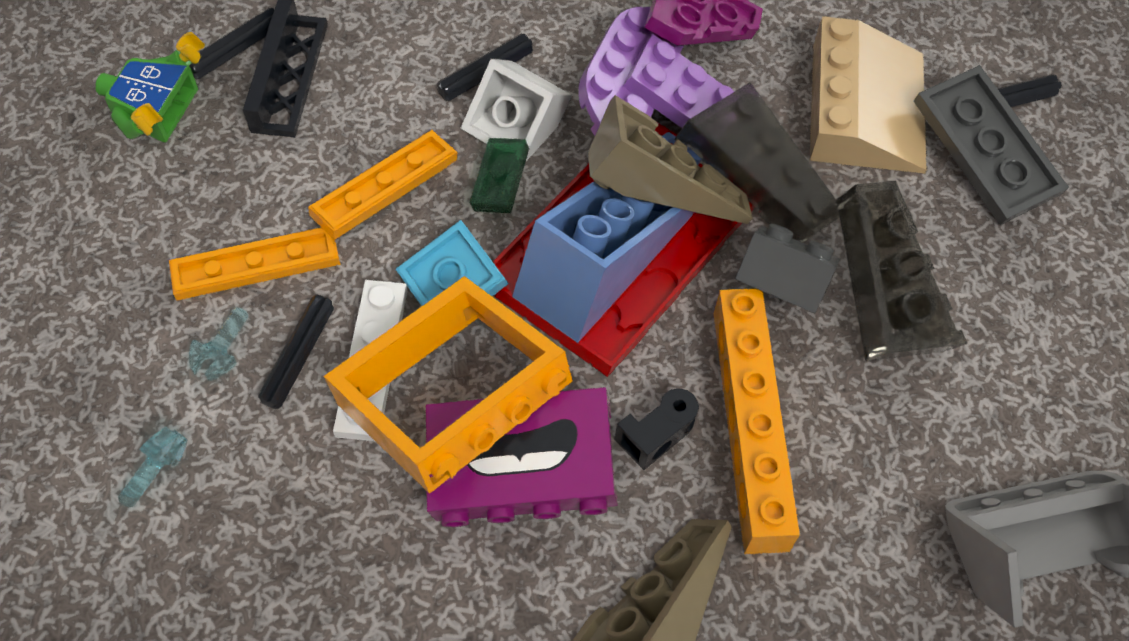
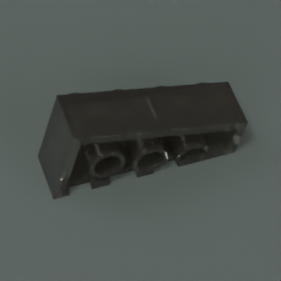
[836,181,968,361]

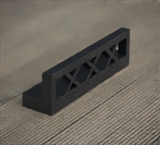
[243,0,328,138]

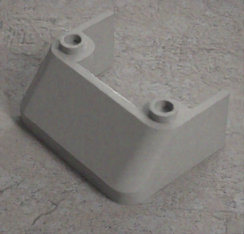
[945,471,1129,628]

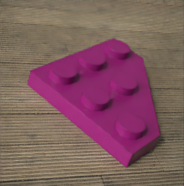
[644,0,763,46]

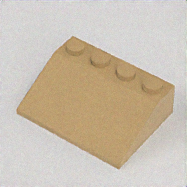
[810,16,927,174]

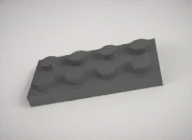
[913,65,1069,225]

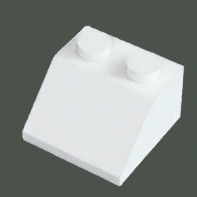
[461,59,572,165]

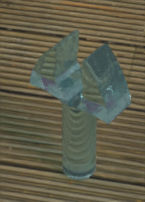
[189,307,249,381]
[118,427,188,507]

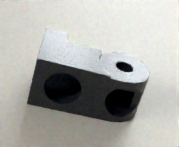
[614,388,699,470]

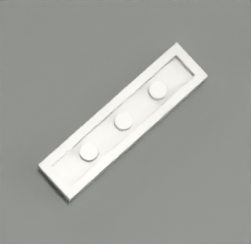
[333,280,408,441]

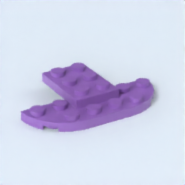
[578,7,743,153]

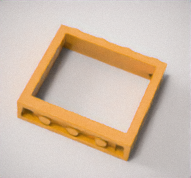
[324,276,573,494]

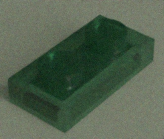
[469,138,529,214]

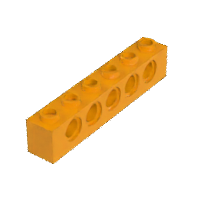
[714,289,800,554]

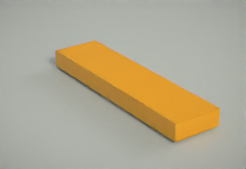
[308,130,457,240]
[169,227,341,300]

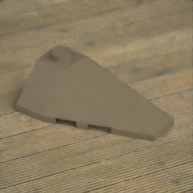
[588,95,753,224]
[572,519,732,641]

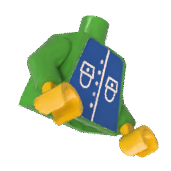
[96,32,205,143]

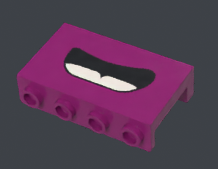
[426,387,618,527]

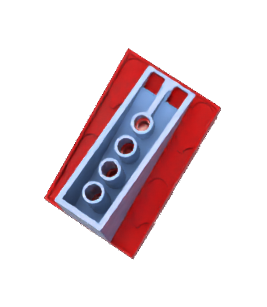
[493,122,766,377]

